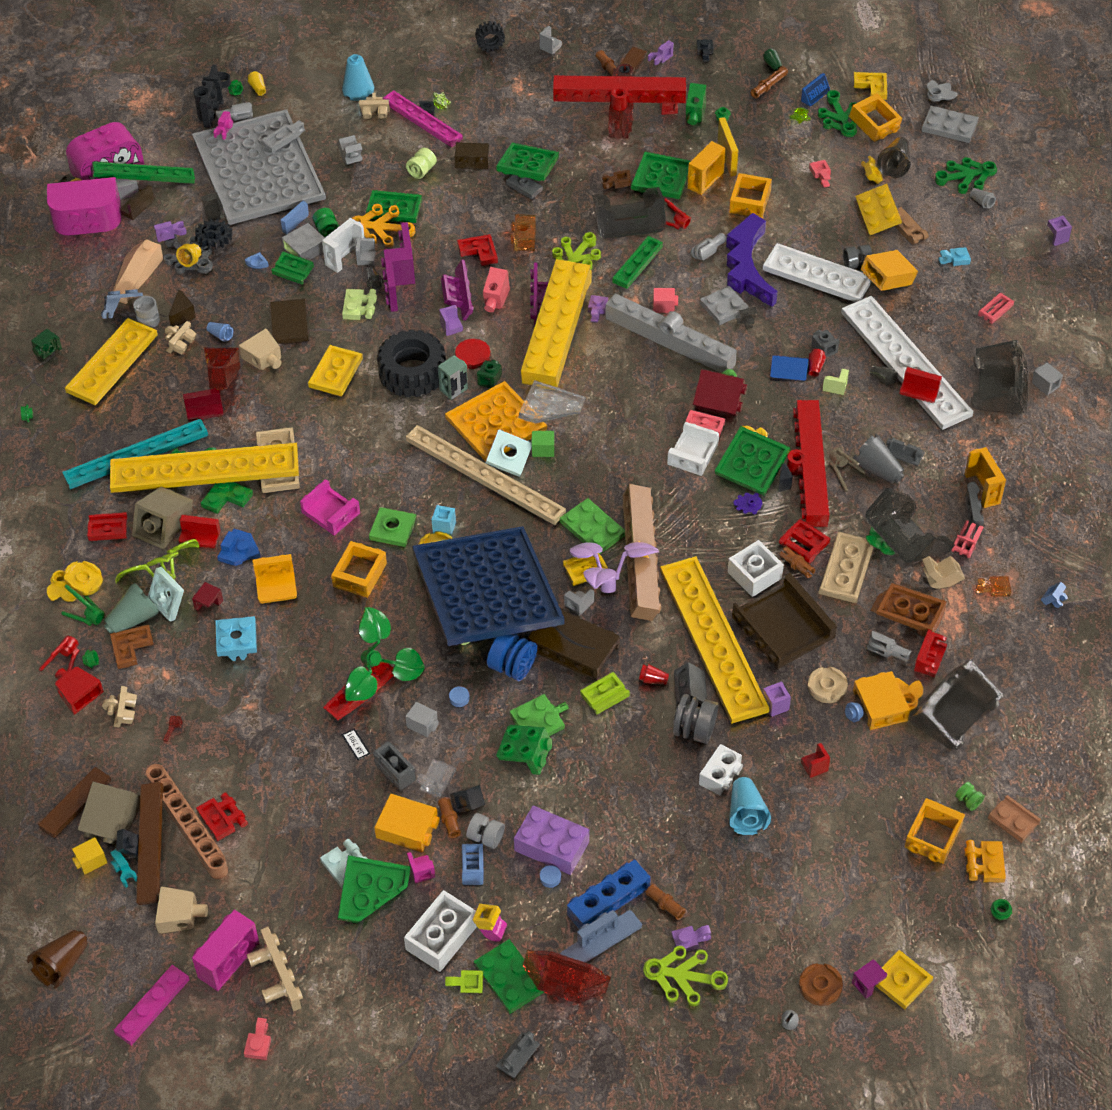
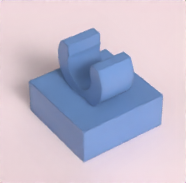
[1041,582,1068,608]

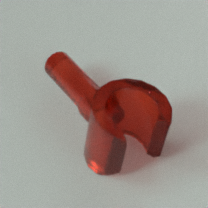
[163,716,183,742]

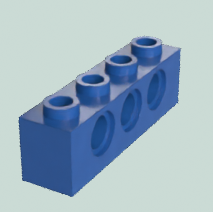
[567,859,651,929]

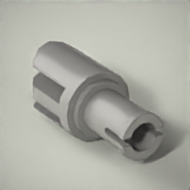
[216,102,253,121]
[690,232,727,261]
[866,631,912,662]

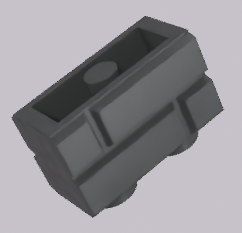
[373,742,416,791]

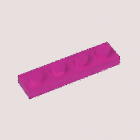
[114,965,190,1046]

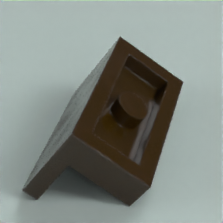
[120,185,154,220]

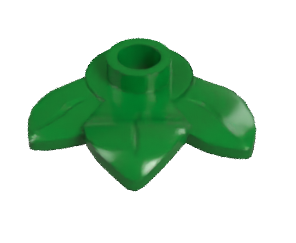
[865,526,899,555]

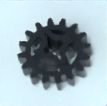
[195,219,232,249]

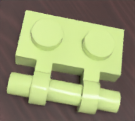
[342,289,377,320]

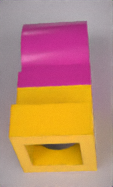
[472,904,507,942]

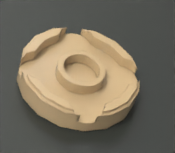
[808,667,848,703]

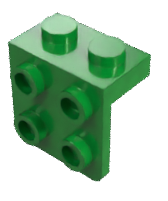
[496,725,552,775]

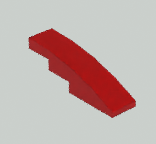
[323,662,394,720]

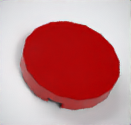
[455,338,491,369]

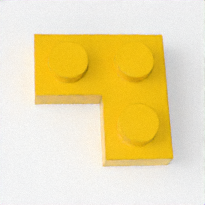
[853,72,887,100]

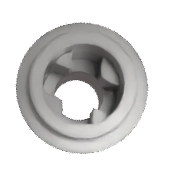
[970,188,996,208]

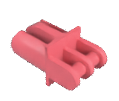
[951,520,984,558]

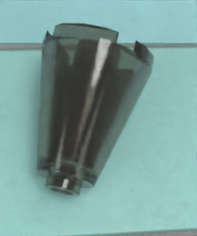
[877,137,911,178]

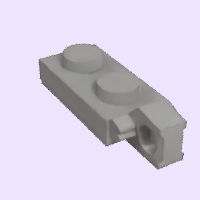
[261,120,305,153]

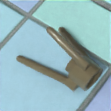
[829,448,865,492]

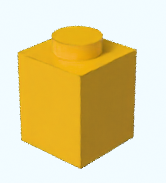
[72,837,107,875]

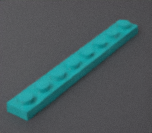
[62,419,208,489]

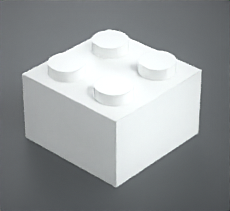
[728,540,784,597]

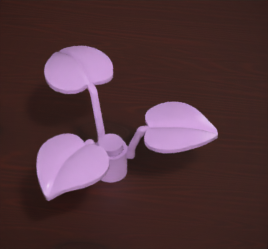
[570,542,659,593]

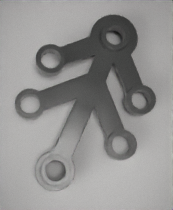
[163,234,213,274]

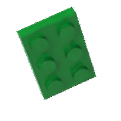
[366,190,422,223]
[473,939,546,1014]

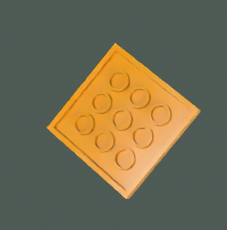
[445,381,547,462]

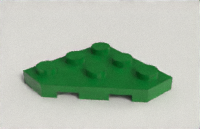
[337,855,411,923]

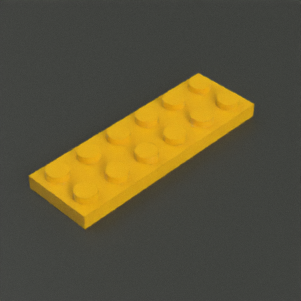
[65,318,158,405]

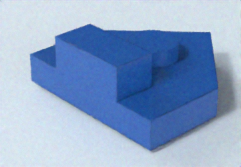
[217,529,261,566]

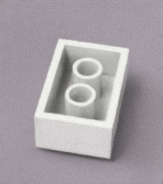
[404,890,477,972]

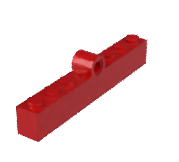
[553,75,686,111]
[787,400,829,527]

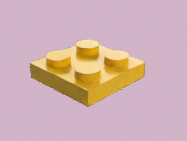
[876,950,933,1010]

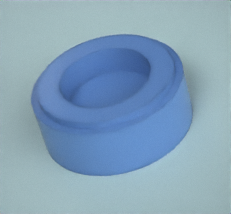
[449,687,469,707]
[540,865,561,888]

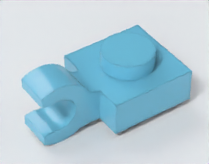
[938,247,971,266]

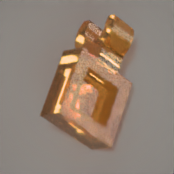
[976,576,1012,597]

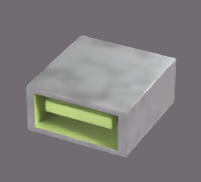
[282,223,324,260]

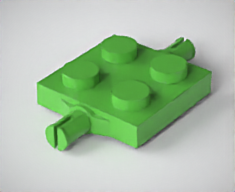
[509,694,569,736]

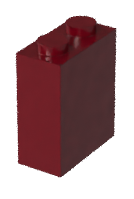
[693,369,748,417]

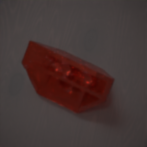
[523,949,611,1003]

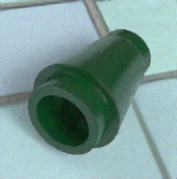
[763,48,783,71]

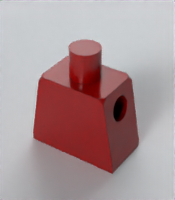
[55,667,104,715]

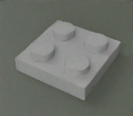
[700,286,749,326]

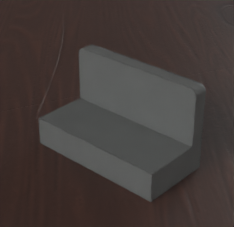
[674,662,707,704]

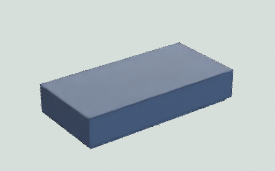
[281,201,309,235]

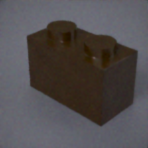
[455,142,490,169]

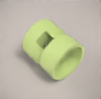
[406,147,437,179]

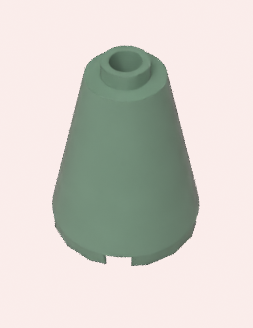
[104,583,159,634]

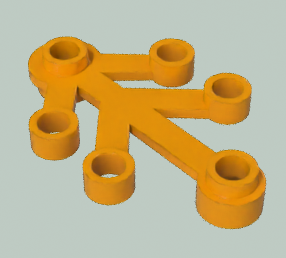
[352,204,416,247]

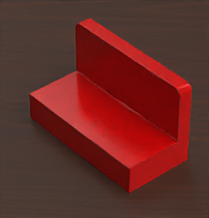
[899,367,942,403]
[178,515,221,548]

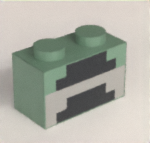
[438,355,468,400]

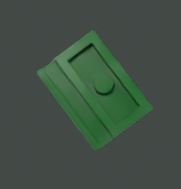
[271,251,314,285]

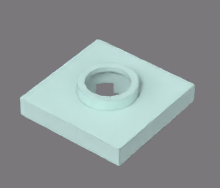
[485,430,532,477]
[148,567,184,621]

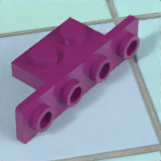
[441,259,474,321]
[530,262,549,326]

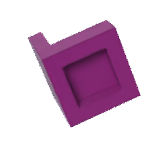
[852,959,887,999]

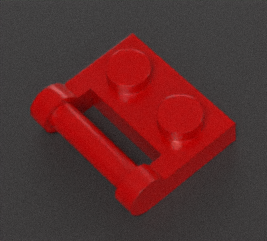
[779,519,830,564]

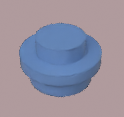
[845,702,863,722]

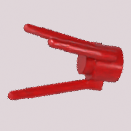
[648,198,691,230]
[39,635,80,672]

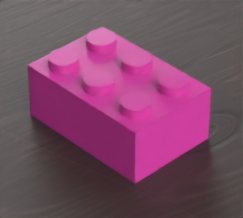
[192,909,259,991]

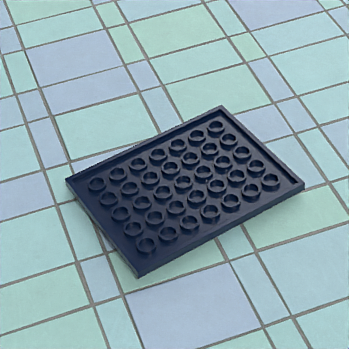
[412,526,564,646]

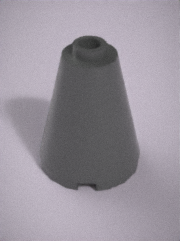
[853,434,904,484]

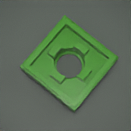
[369,507,416,547]

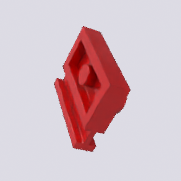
[87,512,128,541]

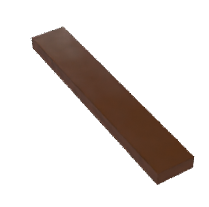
[136,782,163,905]

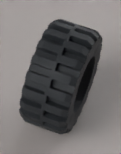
[377,330,446,398]

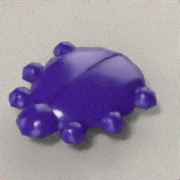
[733,493,763,515]

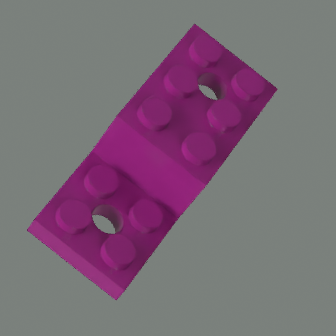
[381,222,415,312]

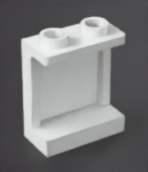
[322,218,364,273]
[667,422,719,476]

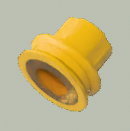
[176,243,202,267]

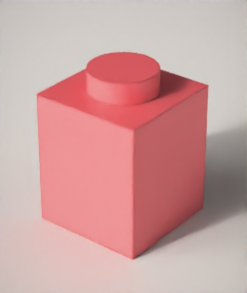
[653,288,678,313]

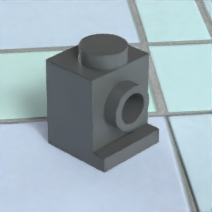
[811,330,840,358]

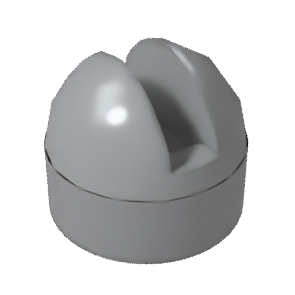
[781,1010,799,1030]

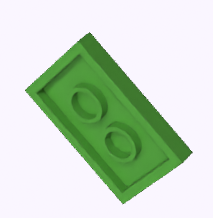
[560,498,625,554]

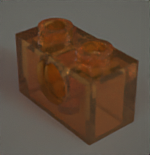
[511,214,536,251]

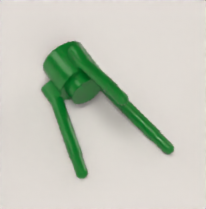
[61,584,105,626]

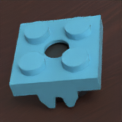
[216,616,257,661]

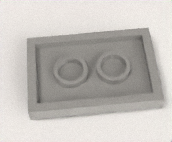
[922,106,979,143]

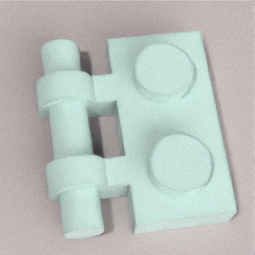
[320,839,368,888]

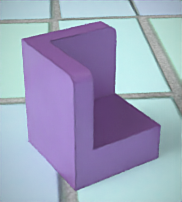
[1047,216,1072,246]
[439,305,463,336]
[763,682,791,716]

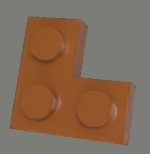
[110,625,154,669]

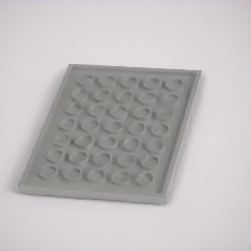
[192,109,326,225]

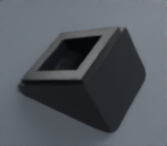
[778,464,793,492]

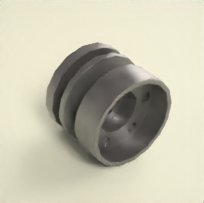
[673,694,718,744]

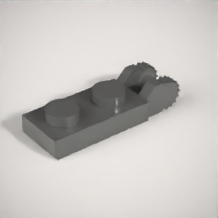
[965,481,984,533]

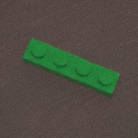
[612,236,663,289]

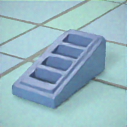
[462,844,483,885]

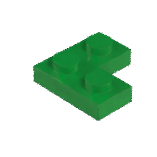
[201,482,253,514]

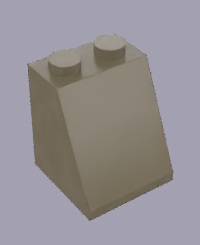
[132,487,193,550]
[78,782,140,845]

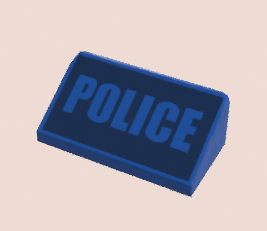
[801,73,830,106]

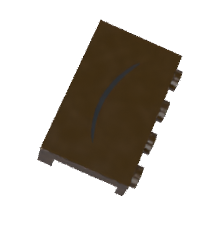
[527,608,620,681]

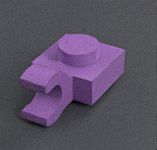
[648,40,674,65]
[154,221,186,242]
[588,295,608,322]
[671,925,711,954]

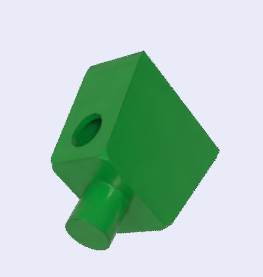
[686,83,706,125]

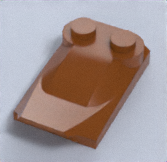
[870,583,947,637]

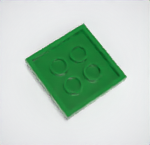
[496,143,559,181]
[631,152,691,200]
[715,426,791,496]

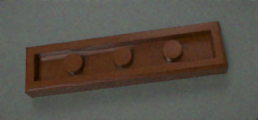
[38,767,111,838]

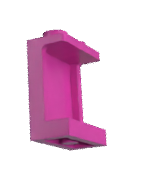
[300,480,360,536]

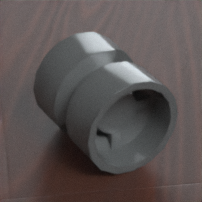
[843,244,872,269]

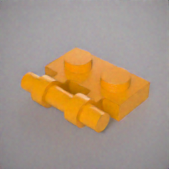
[964,840,1006,883]

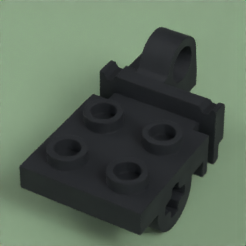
[193,64,231,128]

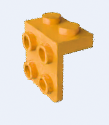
[253,554,297,603]

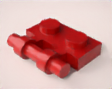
[196,793,248,842]

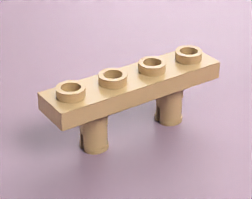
[246,927,303,1012]

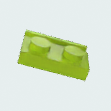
[580,672,630,715]

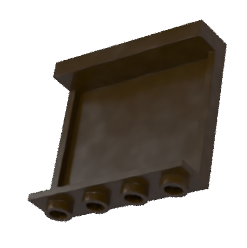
[732,573,837,669]

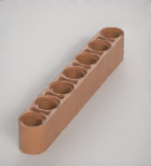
[146,764,228,879]

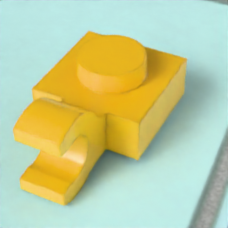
[861,156,883,184]

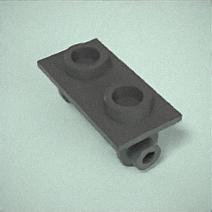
[886,437,925,466]
[496,1031,540,1078]

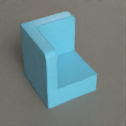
[431,505,456,536]

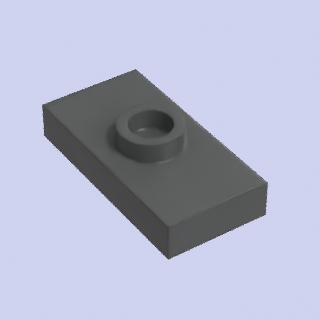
[506,175,543,199]

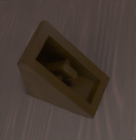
[168,290,196,327]

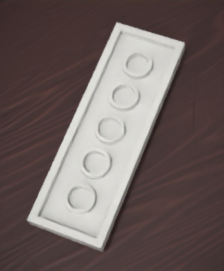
[763,243,872,302]

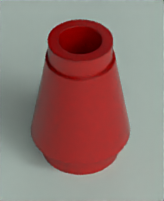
[808,349,826,377]
[639,664,669,685]

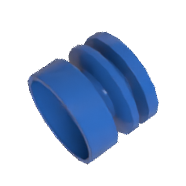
[487,634,537,681]

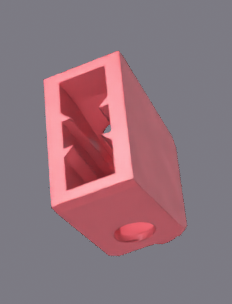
[483,267,510,312]

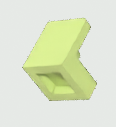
[823,369,849,395]

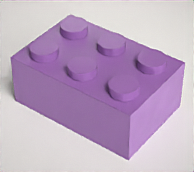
[514,806,589,875]

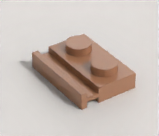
[988,795,1041,843]

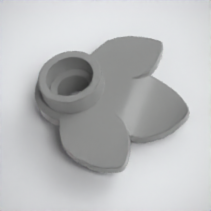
[926,80,958,102]

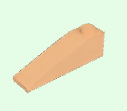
[113,240,163,304]

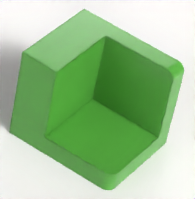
[532,431,554,457]

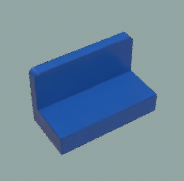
[770,355,808,381]

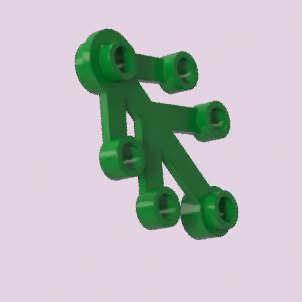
[818,90,857,137]
[935,157,997,194]

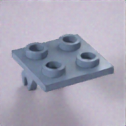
[101,289,143,319]

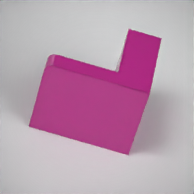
[407,852,435,884]

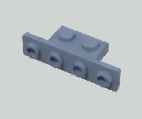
[560,910,642,970]

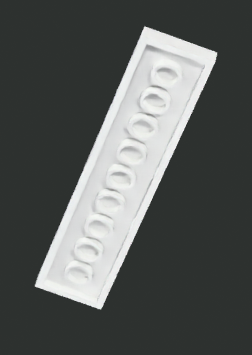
[841,296,973,430]

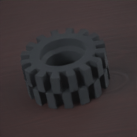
[475,21,505,52]

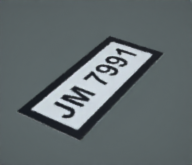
[341,728,371,760]

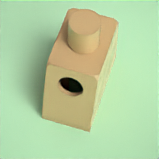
[239,329,282,370]
[155,887,208,933]

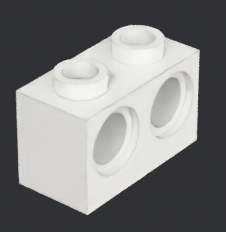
[699,744,743,796]

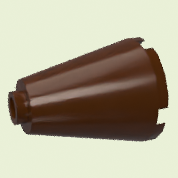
[27,930,88,989]

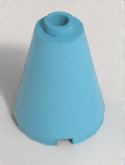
[342,54,374,101]
[729,777,771,835]

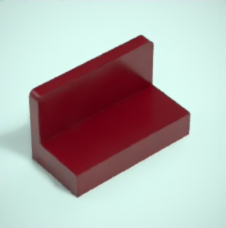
[183,388,224,422]

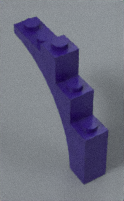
[726,213,778,307]

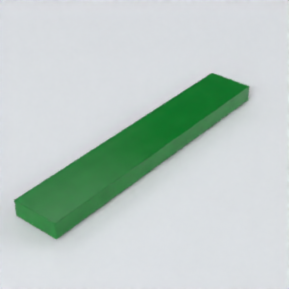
[92,162,195,184]

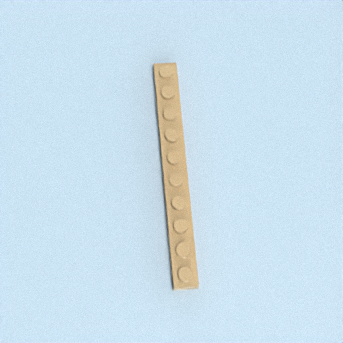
[406,425,566,525]

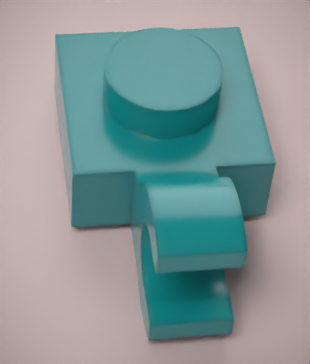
[110,849,137,888]

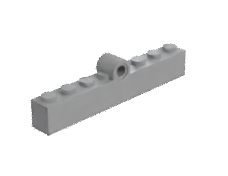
[606,293,737,373]

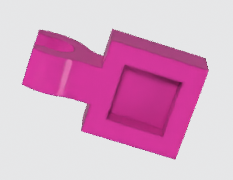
[213,111,233,140]

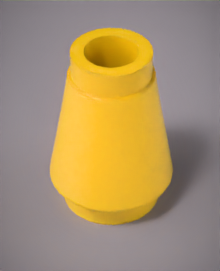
[247,71,266,96]

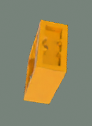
[849,93,903,142]
[687,141,725,195]
[729,173,772,218]
[331,541,387,598]
[905,798,965,864]

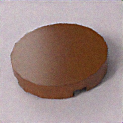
[799,963,843,1006]

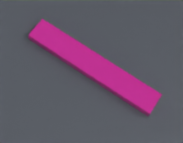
[383,90,463,147]

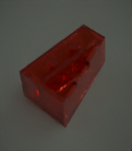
[204,347,240,390]

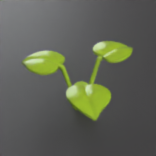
[115,539,199,592]

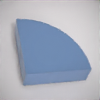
[245,252,269,269]

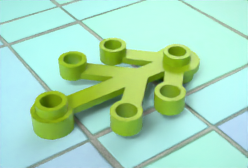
[552,232,601,270]
[643,946,728,1007]

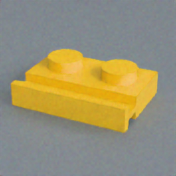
[563,553,608,586]

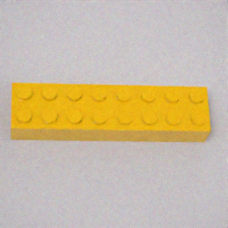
[521,259,591,390]

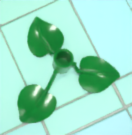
[345,607,425,701]

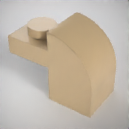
[922,556,965,589]

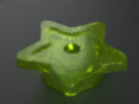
[433,92,451,110]
[790,108,811,124]

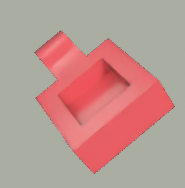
[809,160,831,188]
[244,1018,271,1060]

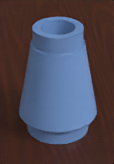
[207,322,234,341]

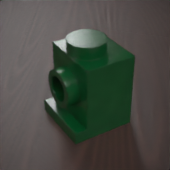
[31,329,62,359]
[477,360,502,388]

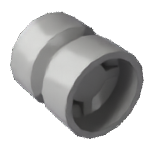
[133,296,160,328]
[466,813,505,849]

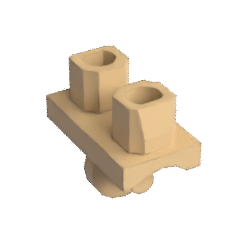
[359,92,390,119]
[165,321,197,355]
[102,686,137,728]

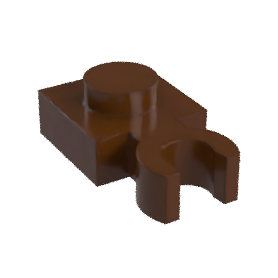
[602,169,632,189]

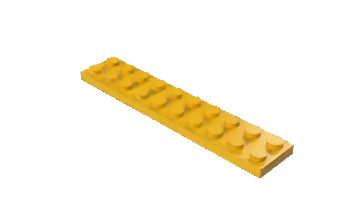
[110,443,299,493]
[660,557,769,724]

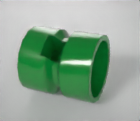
[312,208,339,238]

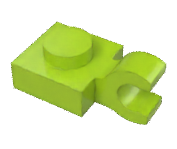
[445,970,483,993]

